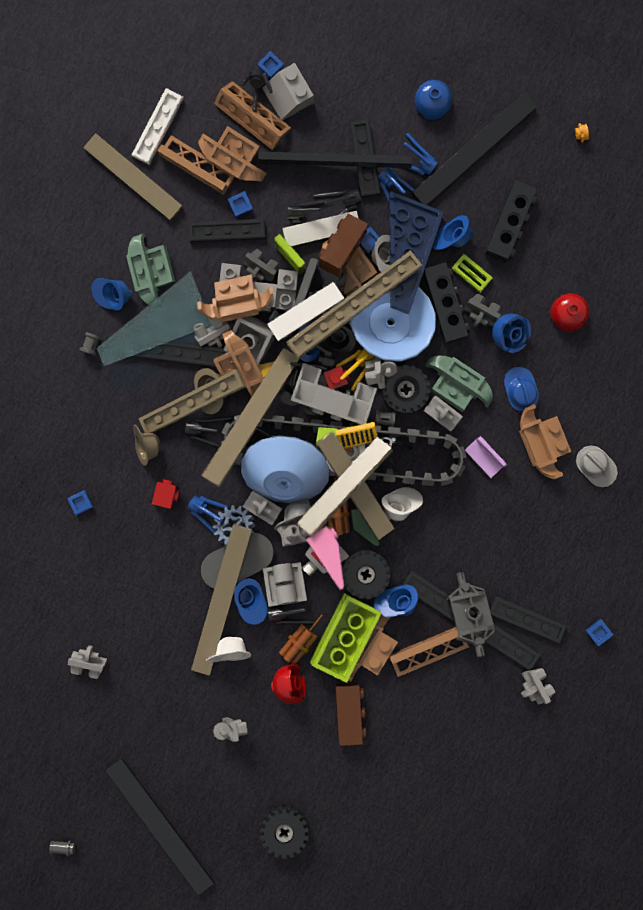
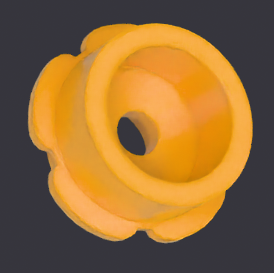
[575,123,589,142]

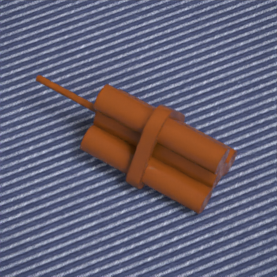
[328,477,351,535]
[279,614,323,664]

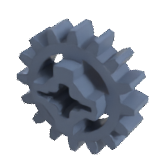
[213,505,255,546]

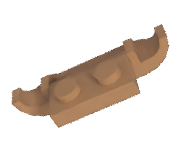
[198,126,267,182]
[322,240,378,296]
[197,274,273,322]
[213,330,264,397]
[519,404,571,479]
[349,616,398,681]

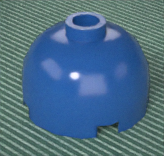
[414,80,452,120]
[492,313,531,353]

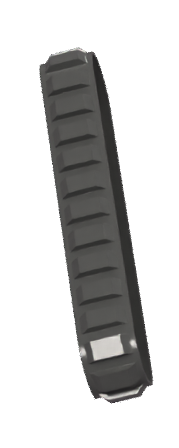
[221,415,466,486]

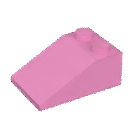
[307,526,344,589]

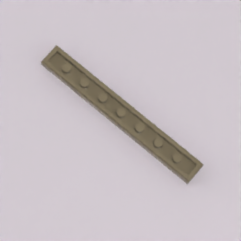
[286,251,423,359]
[202,348,300,487]
[191,524,252,676]

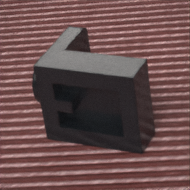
[322,268,347,291]

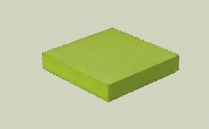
[275,234,306,274]

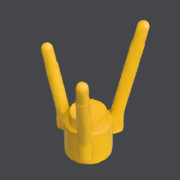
[336,349,375,391]

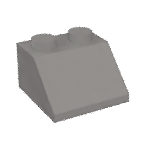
[263,63,314,121]
[224,316,275,366]

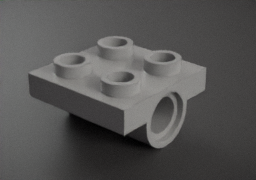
[263,562,307,607]

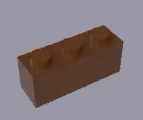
[318,214,368,277]
[336,683,366,746]

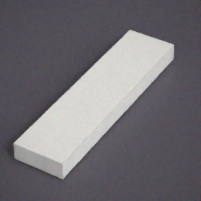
[132,89,183,165]
[282,211,358,246]
[268,282,344,341]

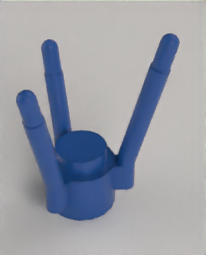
[404,133,438,176]
[378,168,414,202]
[187,495,228,534]

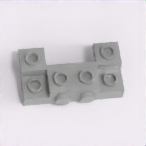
[220,263,298,313]
[291,363,377,425]

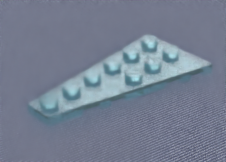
[97,271,212,366]

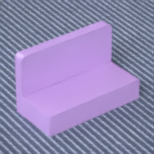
[464,436,507,478]

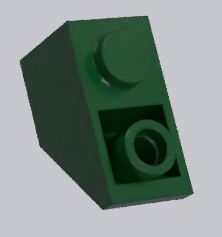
[351,509,382,546]

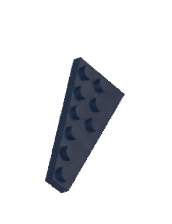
[389,192,444,314]

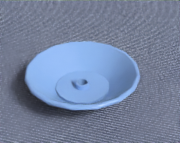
[350,287,436,361]
[241,436,330,503]

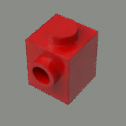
[323,366,350,391]
[152,479,180,509]

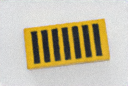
[336,422,377,448]

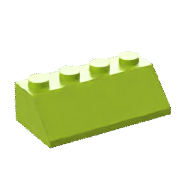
[310,593,382,683]

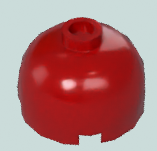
[550,293,589,332]
[271,664,306,703]

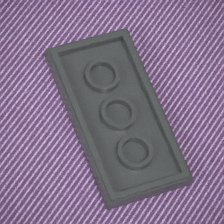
[288,258,318,338]

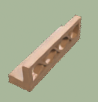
[214,81,291,150]
[157,136,235,195]
[389,627,469,677]

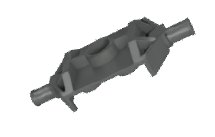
[446,572,495,657]

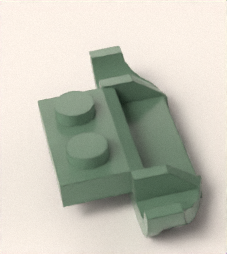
[126,233,175,309]
[424,356,493,412]

